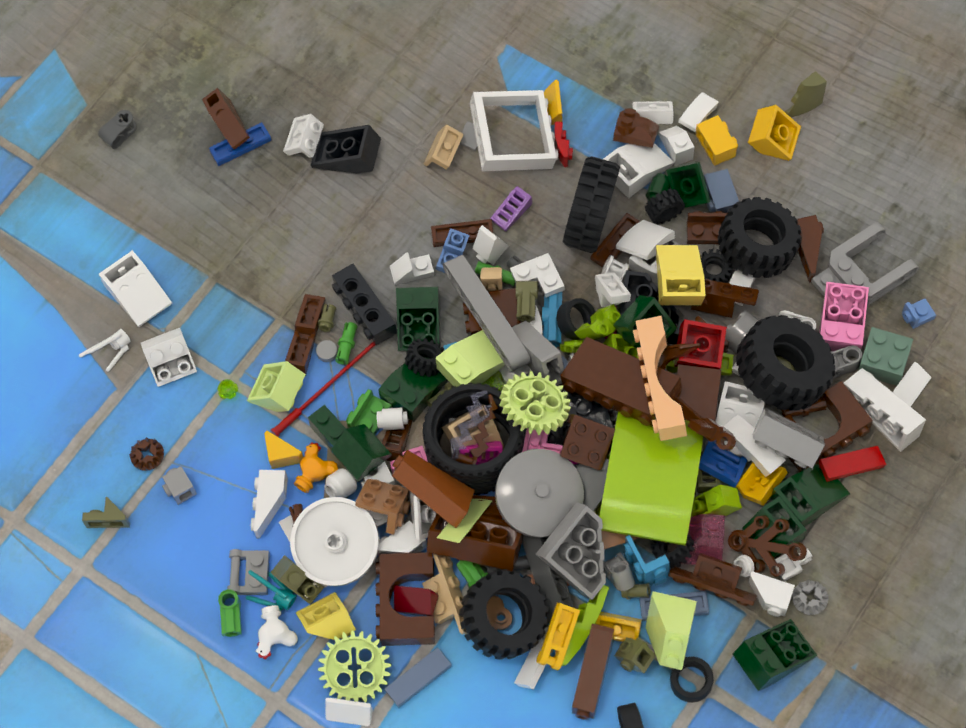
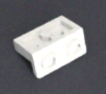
[283,114,324,158]

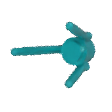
[246,570,297,611]

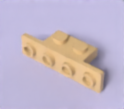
[422,554,467,635]

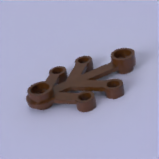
[728,515,807,577]

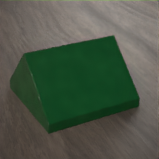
[331,424,392,482]

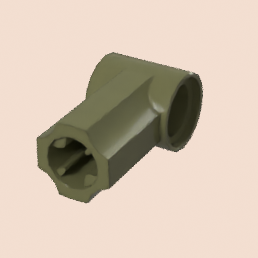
[516,281,538,323]

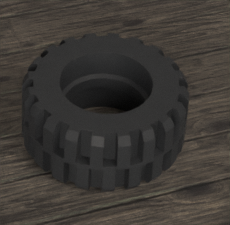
[717,197,802,278]
[459,569,550,660]

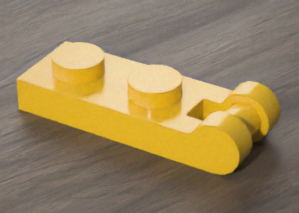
[536,602,580,671]

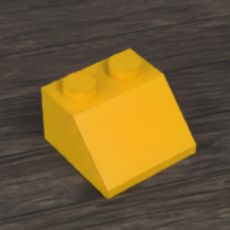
[748,105,801,161]

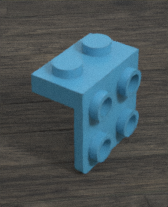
[623,535,669,586]

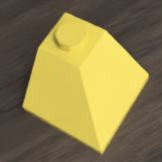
[296,592,356,640]

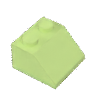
[247,361,306,412]

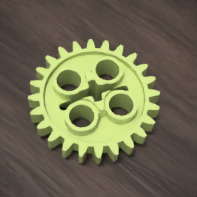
[499,371,571,435]
[318,630,391,703]

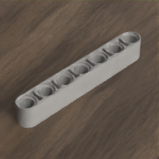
[443,255,531,372]

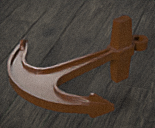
[643,343,736,451]

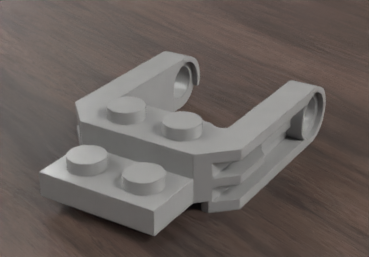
[811,222,919,306]

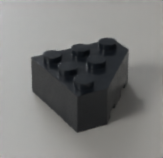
[617,270,684,345]

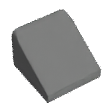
[460,121,478,151]

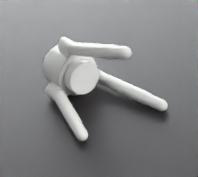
[79,329,131,372]

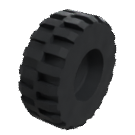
[562,156,620,253]
[736,315,835,411]

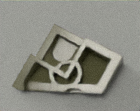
[785,71,827,117]

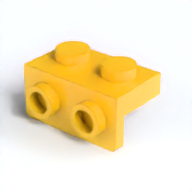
[736,462,788,506]

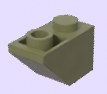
[271,555,324,604]

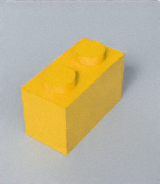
[696,115,738,166]

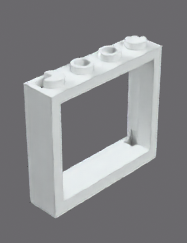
[470,90,558,171]

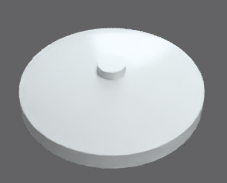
[290,497,379,586]

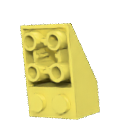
[656,245,705,305]

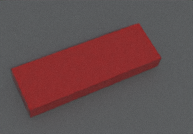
[818,445,886,482]

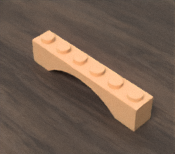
[633,316,687,441]

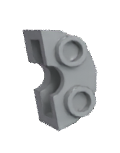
[725,310,759,355]

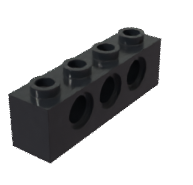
[332,264,397,346]

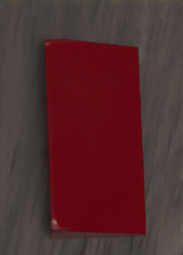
[394,586,439,616]

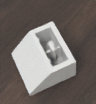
[141,328,197,387]

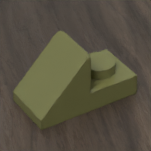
[82,497,130,528]

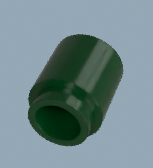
[646,173,671,201]

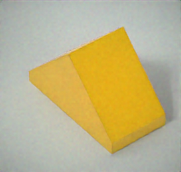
[264,431,303,469]

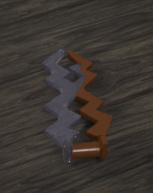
[450,390,498,465]

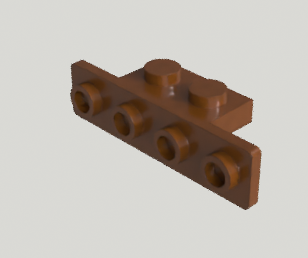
[691,279,759,318]
[668,553,757,606]

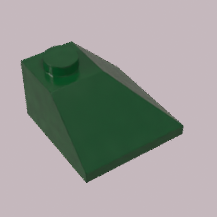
[666,161,710,208]

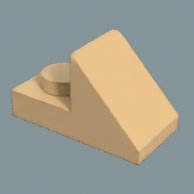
[480,267,503,291]

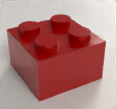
[674,319,727,370]

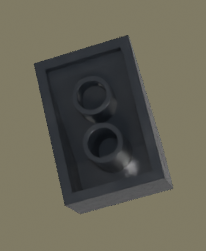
[310,125,381,174]

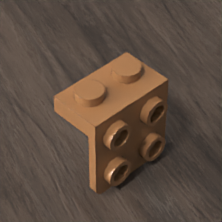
[355,479,411,535]

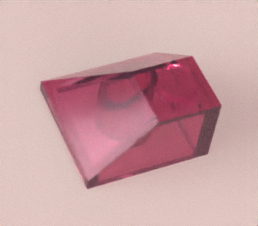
[680,514,725,564]

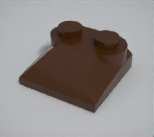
[613,108,659,148]

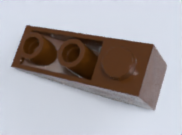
[202,88,250,150]

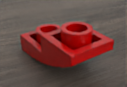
[555,122,573,167]

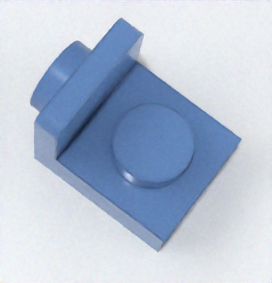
[902,299,936,329]

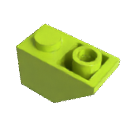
[691,485,742,521]

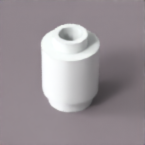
[377,407,408,430]

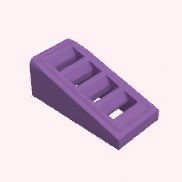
[490,186,532,232]

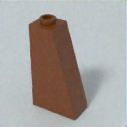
[392,450,474,528]

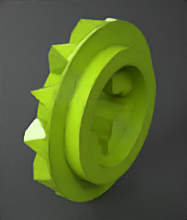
[560,340,584,353]

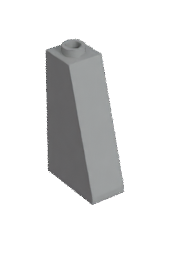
[512,320,564,386]

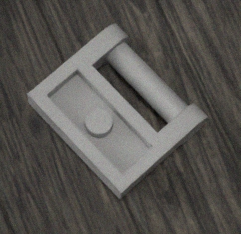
[227,549,270,595]

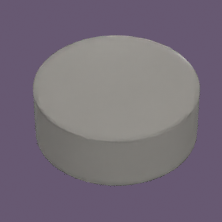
[316,340,338,362]

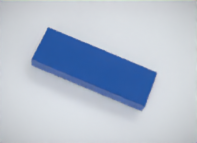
[209,122,272,166]

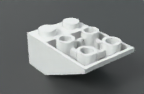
[604,143,674,199]
[99,250,172,327]
[715,381,765,457]

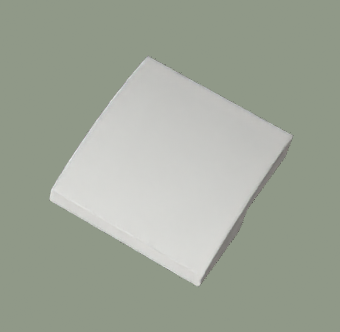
[616,220,675,260]

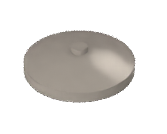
[495,449,584,538]

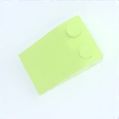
[435,330,505,387]

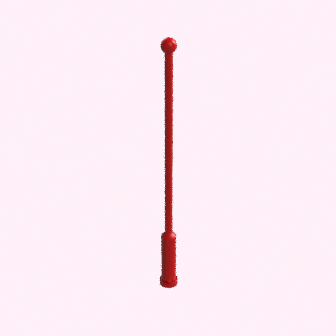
[270,342,375,437]

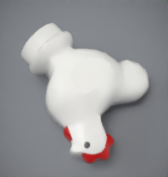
[256,605,298,659]

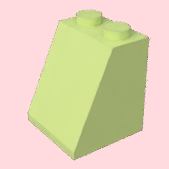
[645,591,697,670]

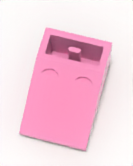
[819,282,869,351]

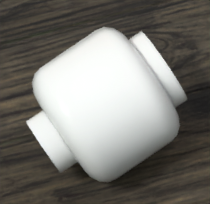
[325,468,357,498]

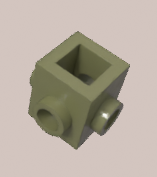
[614,637,656,673]

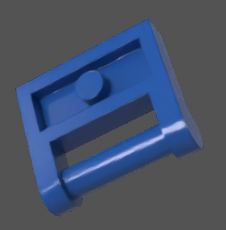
[699,440,747,488]

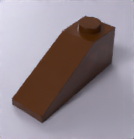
[797,215,824,283]

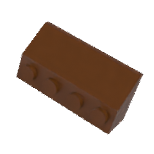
[427,514,523,571]

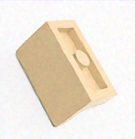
[424,124,463,169]

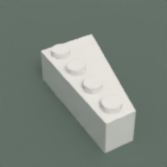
[844,368,926,452]

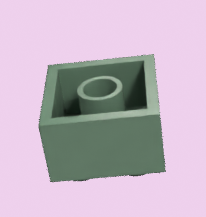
[858,327,913,386]

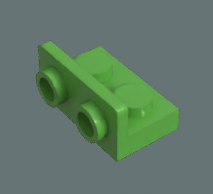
[346,389,392,435]

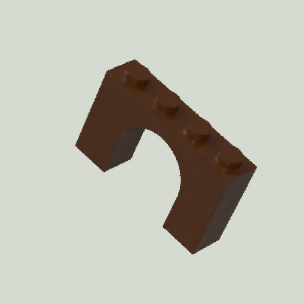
[784,381,873,472]
[376,552,435,646]

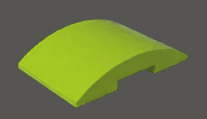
[599,412,703,545]

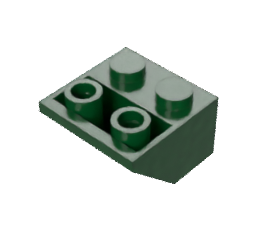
[742,496,807,559]

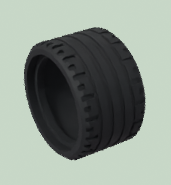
[422,383,524,495]

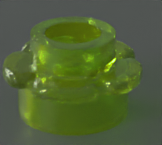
[217,379,238,399]

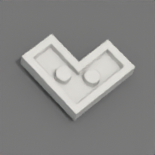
[510,253,565,297]

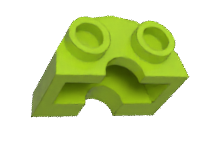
[574,304,621,340]

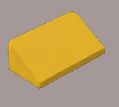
[544,80,562,125]
[595,612,642,642]

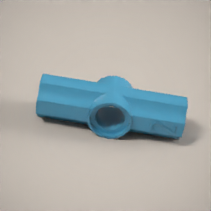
[542,291,563,348]

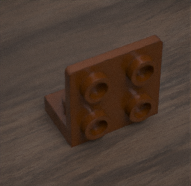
[560,414,615,470]

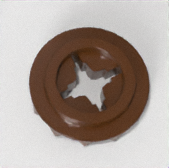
[129,437,164,471]

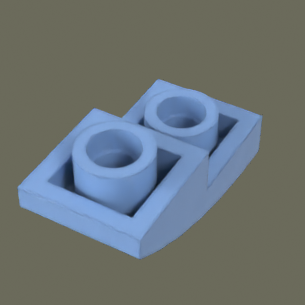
[435,228,470,273]

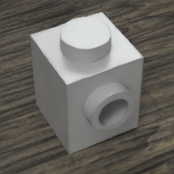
[162,466,197,505]

